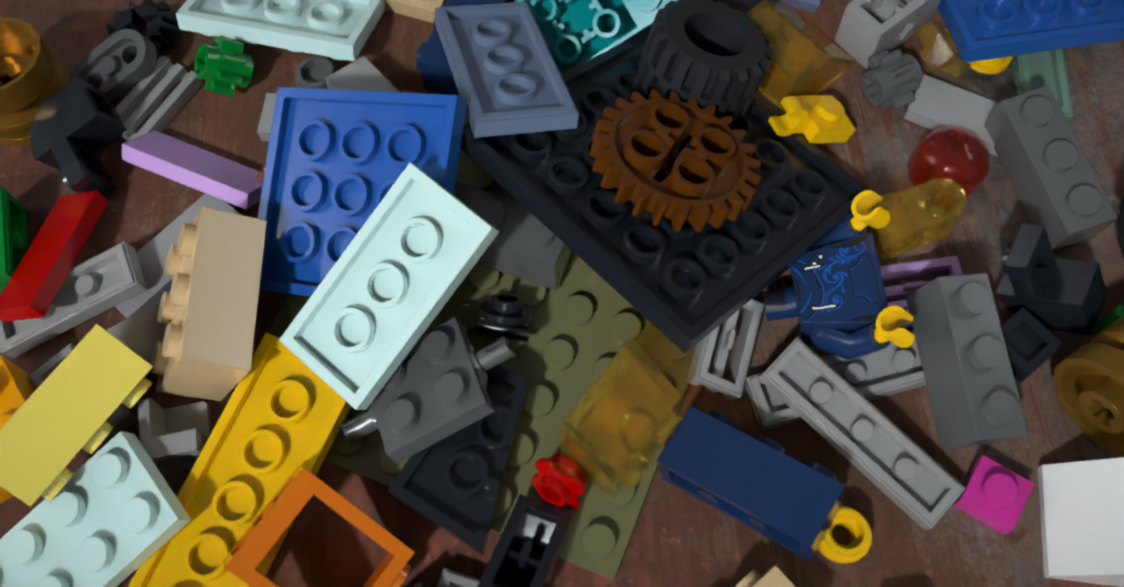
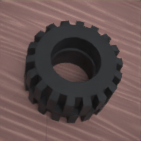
[637,0,773,123]

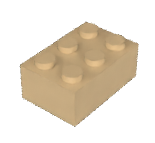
[150,206,267,401]

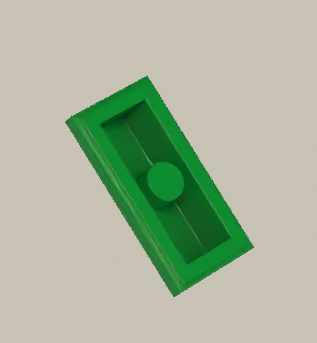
[0,186,30,295]

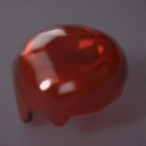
[907,126,989,203]

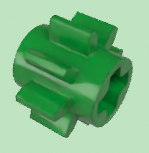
[194,36,253,97]

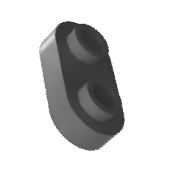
[68,29,157,102]

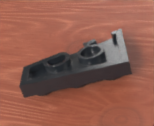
[387,365,529,556]

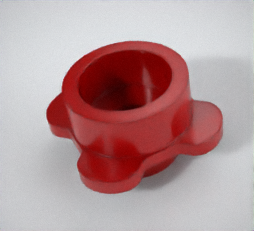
[531,454,587,511]

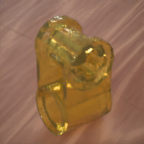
[865,178,967,259]

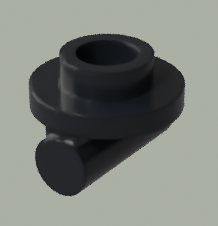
[477,293,533,342]

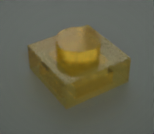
[915,20,972,77]

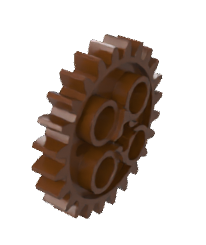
[589,89,761,232]

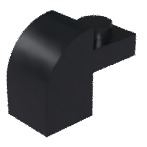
[30,77,127,198]
[995,223,1107,336]

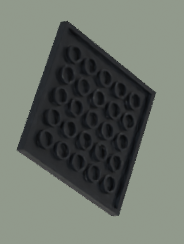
[460,28,870,354]

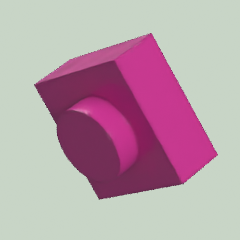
[953,455,1035,535]

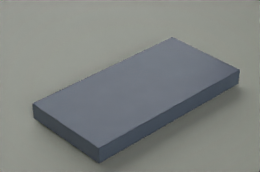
[435,2,579,138]

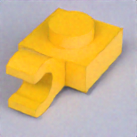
[768,95,856,144]

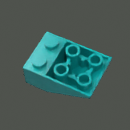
[515,0,679,74]

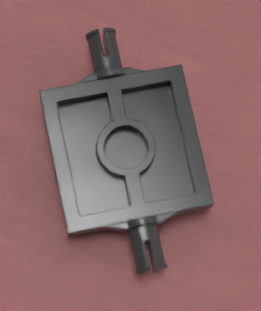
[341,317,515,463]

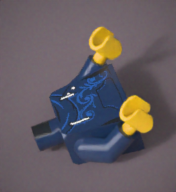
[762,190,915,361]

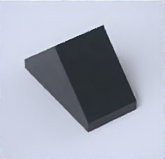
[477,494,573,587]

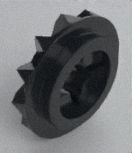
[105,0,181,59]

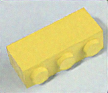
[0,324,153,507]

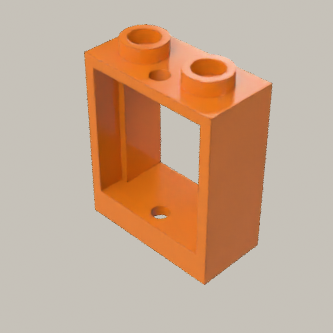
[222,466,415,587]

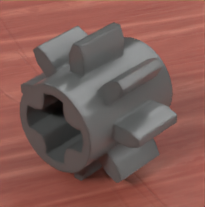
[861,48,923,110]

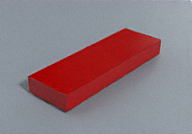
[0,190,108,322]

